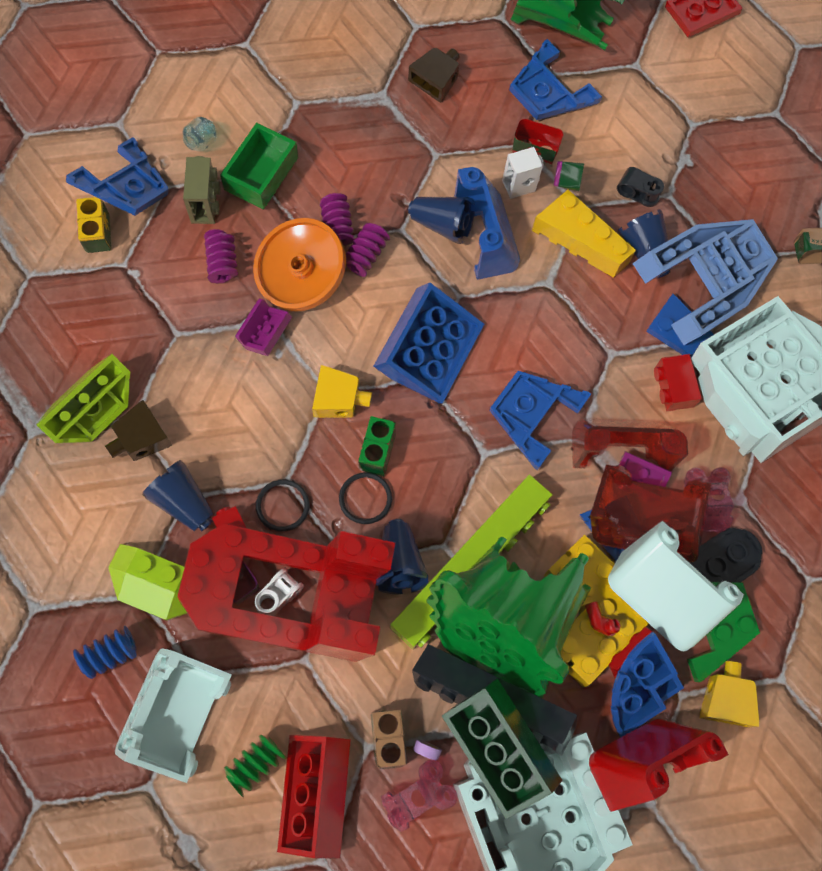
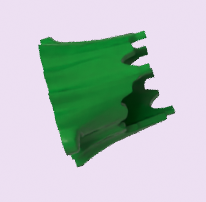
[510,0,625,51]
[427,537,591,699]

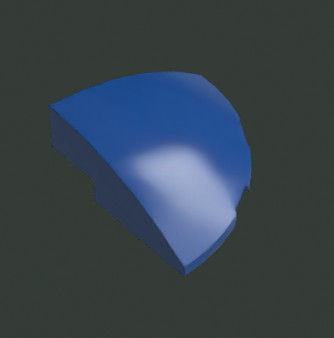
[611,632,684,737]

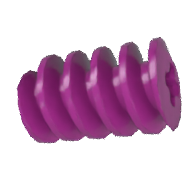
[320,193,354,246]
[346,223,390,277]
[204,229,238,284]

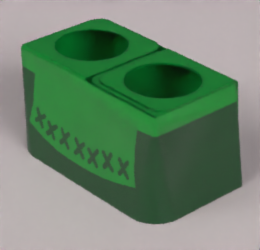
[358,416,396,476]

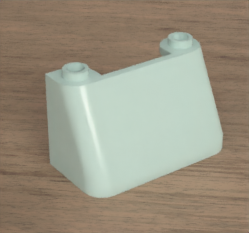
[608,521,744,651]
[115,648,232,783]

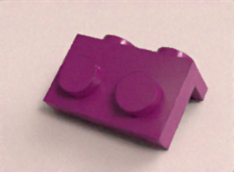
[235,298,292,356]
[612,451,672,503]

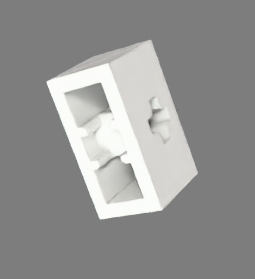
[502,147,544,199]

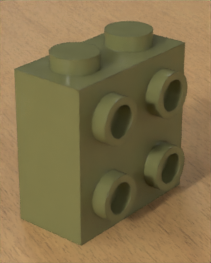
[183,156,221,224]

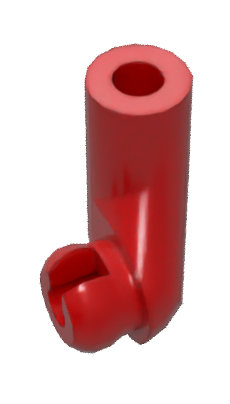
[585,601,621,636]

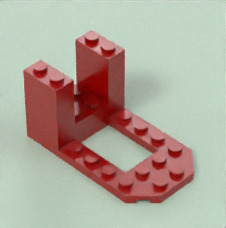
[177,523,395,662]

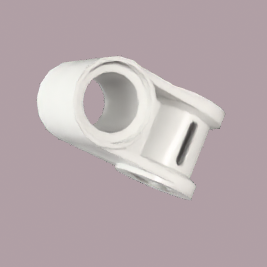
[255,567,304,616]

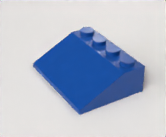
[373,282,484,404]

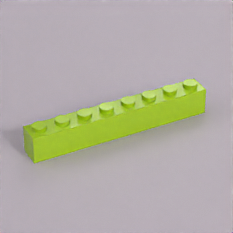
[390,474,553,650]

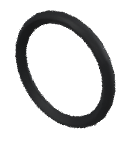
[339,472,392,524]
[256,479,310,532]

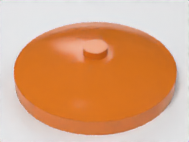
[253,218,346,312]

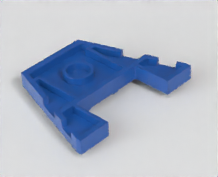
[509,39,602,120]
[66,137,169,216]
[489,371,591,470]

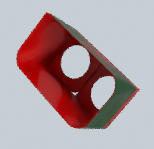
[512,119,563,164]

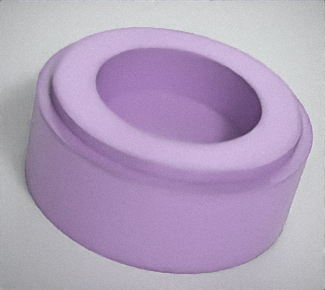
[413,739,442,760]

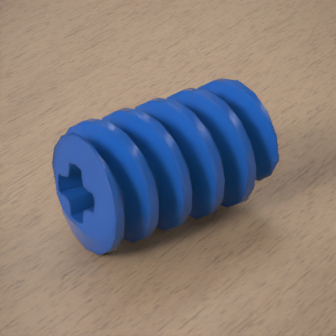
[73,626,137,679]

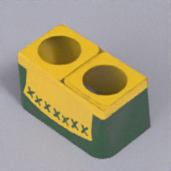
[76,197,112,253]

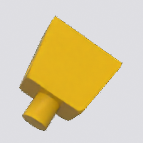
[312,365,372,418]
[699,661,759,728]

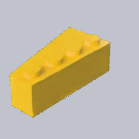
[532,190,636,278]

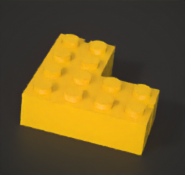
[544,534,649,688]

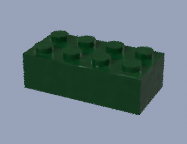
[442,679,562,819]

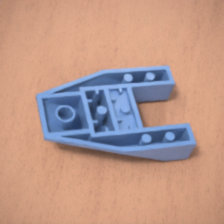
[633,219,778,345]

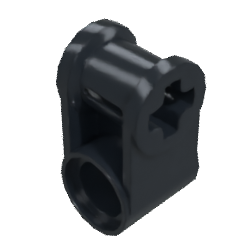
[617,167,664,207]

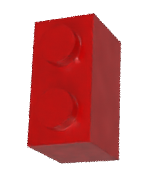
[654,354,702,412]

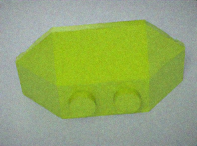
[36,354,130,443]
[108,544,187,621]

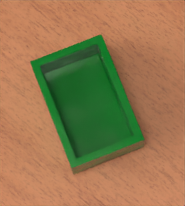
[220,122,298,210]

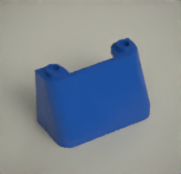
[454,167,520,280]

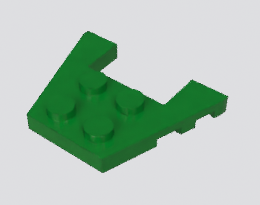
[687,582,760,683]

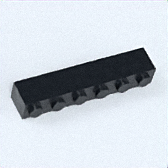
[412,644,577,756]

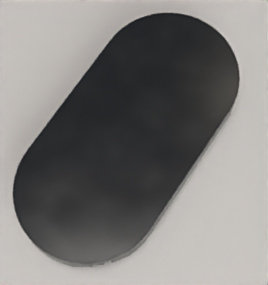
[683,528,763,583]

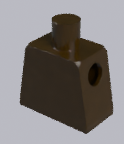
[408,48,460,103]
[105,400,172,461]

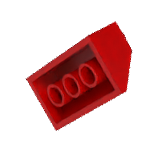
[277,735,351,859]

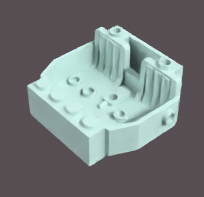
[691,296,822,463]
[453,733,633,871]

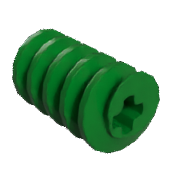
[224,734,287,798]

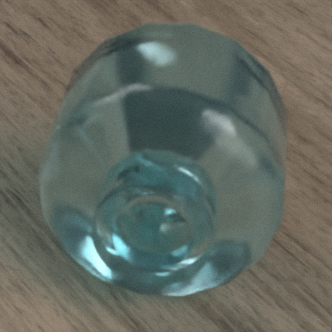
[182,117,217,152]

